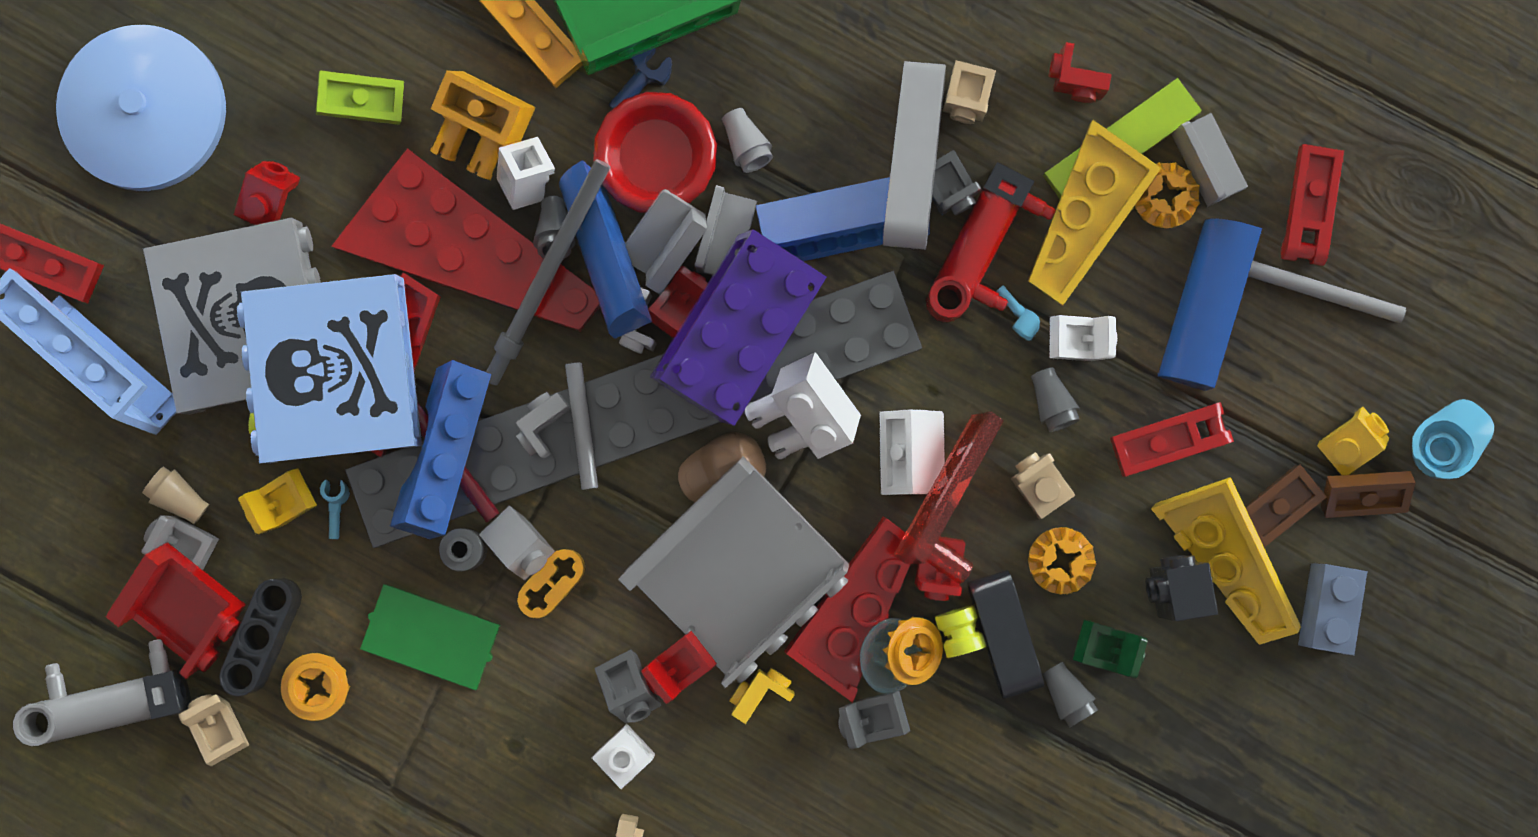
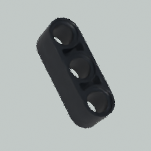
[967,570,1044,699]
[219,578,302,696]

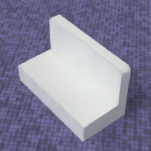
[880,410,945,495]

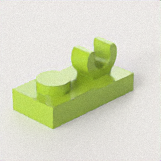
[316,71,404,125]

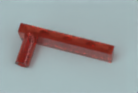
[894,411,1004,584]

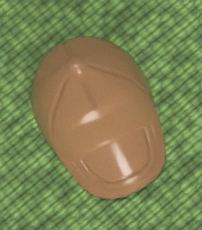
[678,432,767,502]

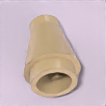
[142,466,209,524]

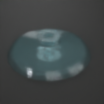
[860,618,922,693]

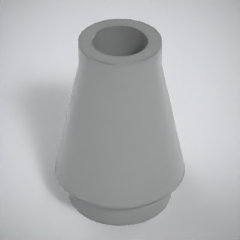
[722,108,773,173]

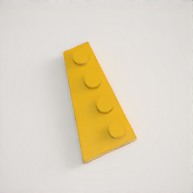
[1028,120,1161,305]
[1151,477,1301,645]

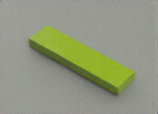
[1043,78,1202,198]

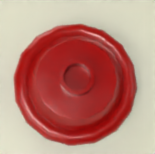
[593,92,717,213]

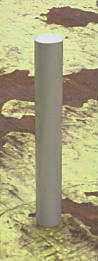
[565,363,598,490]

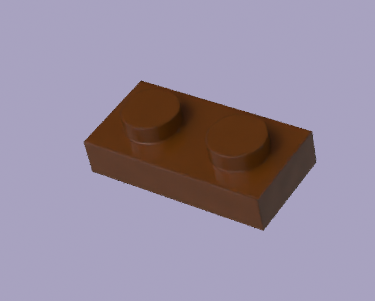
[1245,464,1327,548]
[1321,471,1416,518]

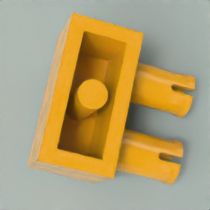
[430,71,536,180]

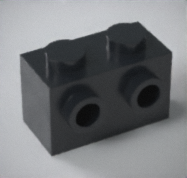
[1145,555,1218,621]

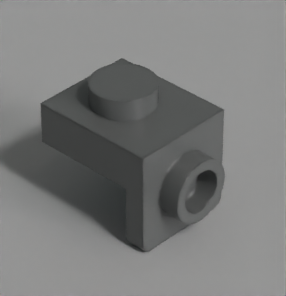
[932,150,981,216]
[839,690,910,749]

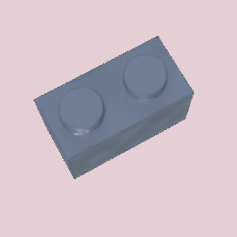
[1298,563,1368,656]

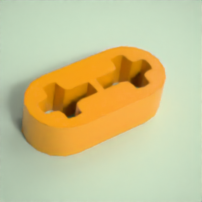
[517,549,585,618]

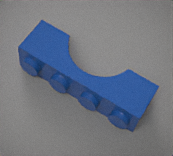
[390,360,491,539]

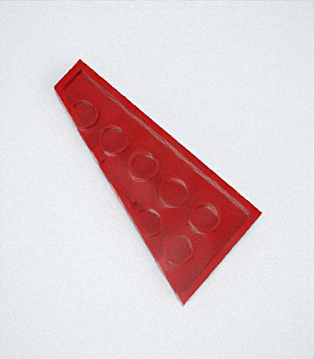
[331,148,600,332]

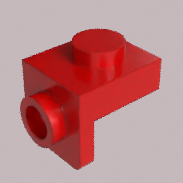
[1049,42,1112,103]
[234,161,300,225]
[648,266,708,338]
[915,534,966,601]
[641,631,717,704]

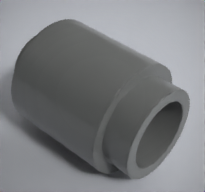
[439,528,488,571]

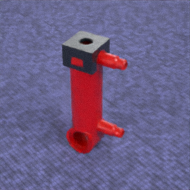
[926,162,1056,322]

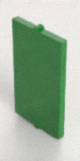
[360,584,500,690]

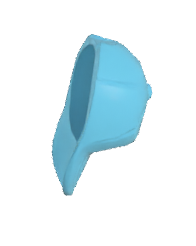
[1412,399,1495,479]

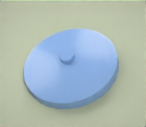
[56,25,226,191]

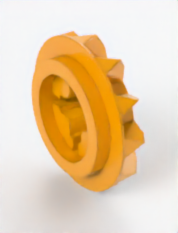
[1135,162,1200,228]
[1028,527,1096,594]
[882,616,943,685]
[281,653,350,721]

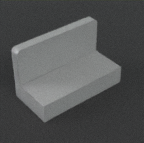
[1171,113,1248,207]
[695,185,757,276]
[625,189,707,294]

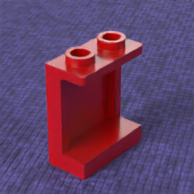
[105,542,246,679]

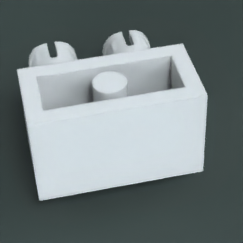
[745,352,861,459]

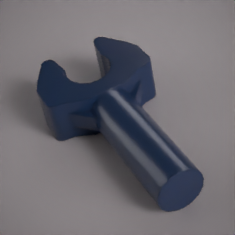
[608,48,672,109]

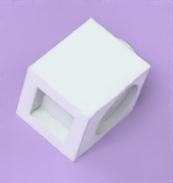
[592,724,655,789]

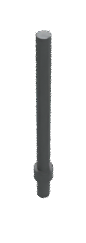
[486,159,611,385]

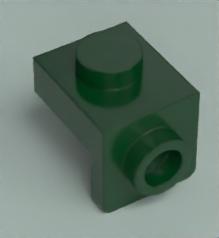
[1073,620,1148,679]

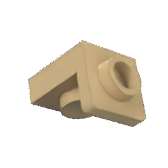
[1011,452,1075,519]

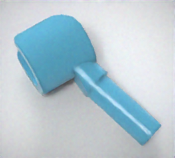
[996,285,1040,341]
[320,480,350,539]

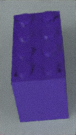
[650,229,827,426]

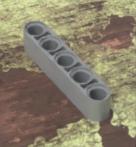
[883,61,946,250]

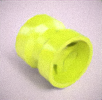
[935,605,987,658]

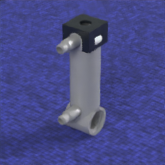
[13,639,192,746]

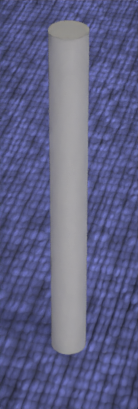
[1248,261,1406,323]

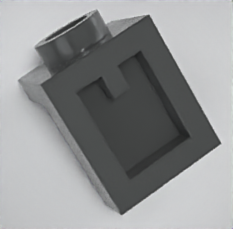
[594,650,661,723]

